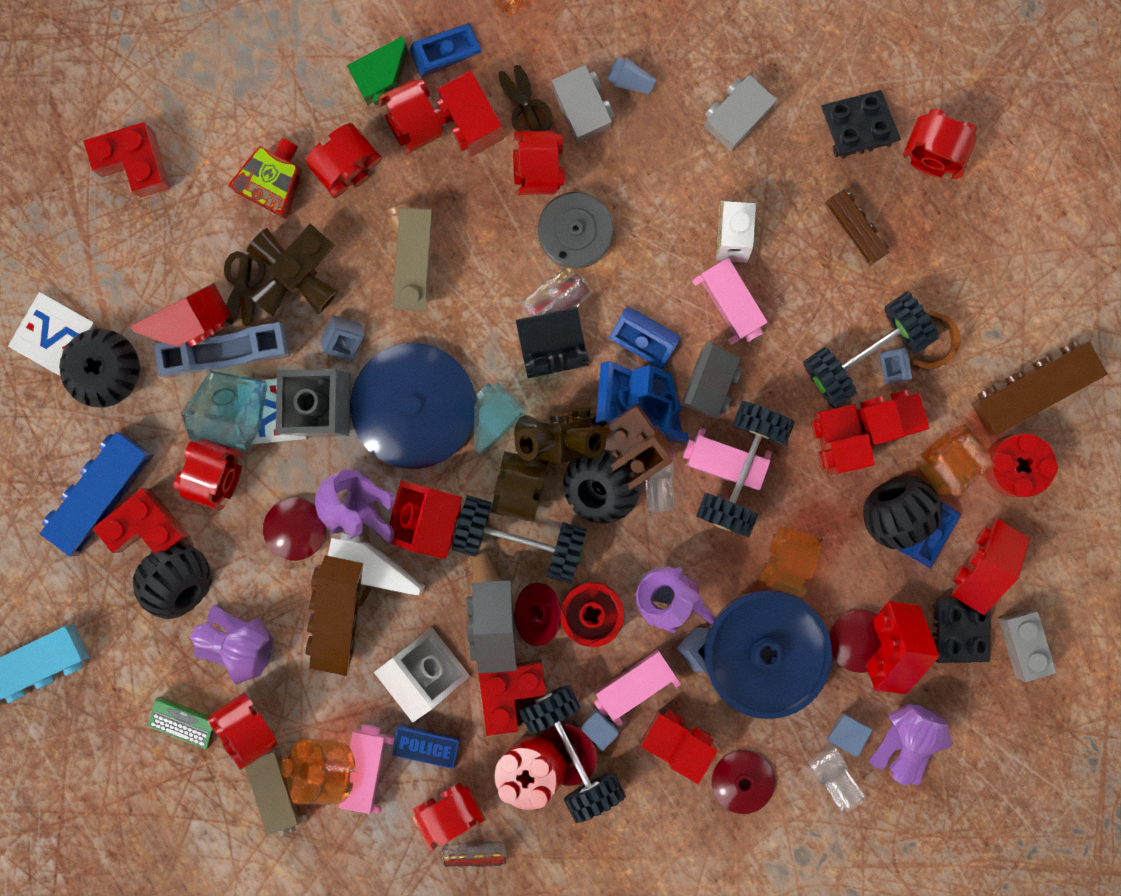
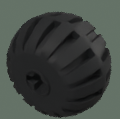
[59,328,140,408]
[563,450,641,524]
[863,475,942,549]
[133,543,212,619]

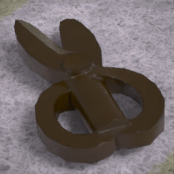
[499,65,552,131]
[224,251,266,326]

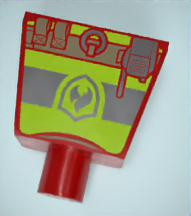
[228,138,302,219]

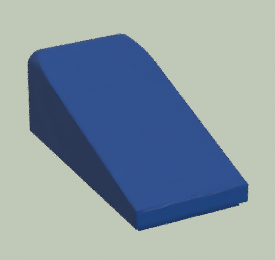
[410,23,482,78]

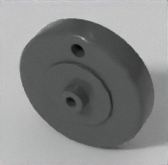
[538,192,613,269]

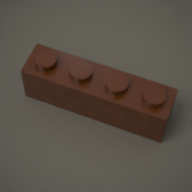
[971,340,1108,437]
[305,555,364,676]

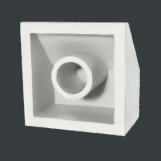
[374,627,470,722]

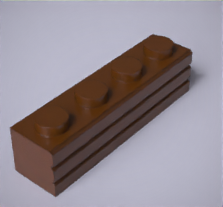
[825,189,890,266]

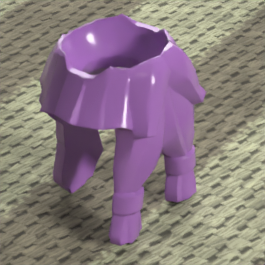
[315,468,395,543]
[636,566,715,633]
[190,605,274,685]
[869,703,953,786]

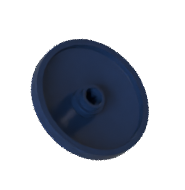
[350,343,476,469]
[704,590,832,719]

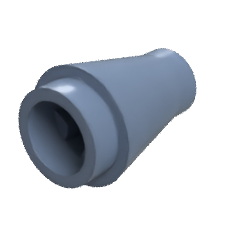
[607,57,656,95]

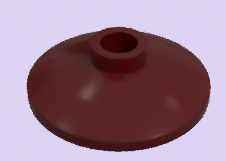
[514,582,561,646]
[541,724,598,786]
[711,750,775,814]

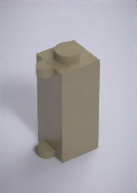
[245,746,309,837]

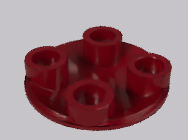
[263,498,326,561]
[829,609,881,673]

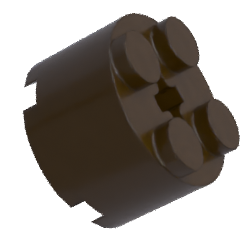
[491,451,548,522]

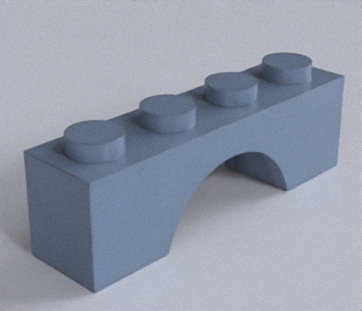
[153,322,291,378]

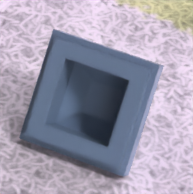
[880,348,912,384]

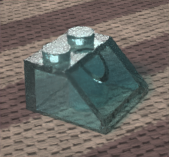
[181,371,267,452]
[474,381,526,456]

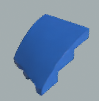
[596,361,689,443]

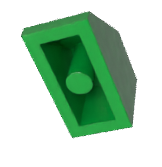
[347,36,408,105]

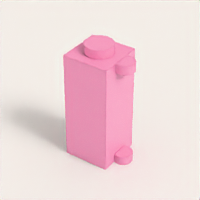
[692,258,768,345]
[683,427,772,491]
[594,649,681,727]
[338,725,395,814]

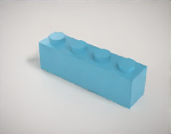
[0,624,90,704]

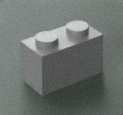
[551,65,615,144]
[704,74,777,152]
[998,609,1056,682]

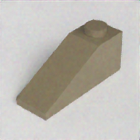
[394,207,432,311]

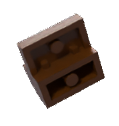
[602,403,674,494]

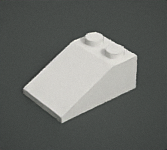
[328,532,425,596]

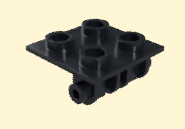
[821,90,901,159]
[515,307,589,378]
[932,598,990,663]

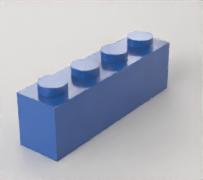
[39,432,154,557]

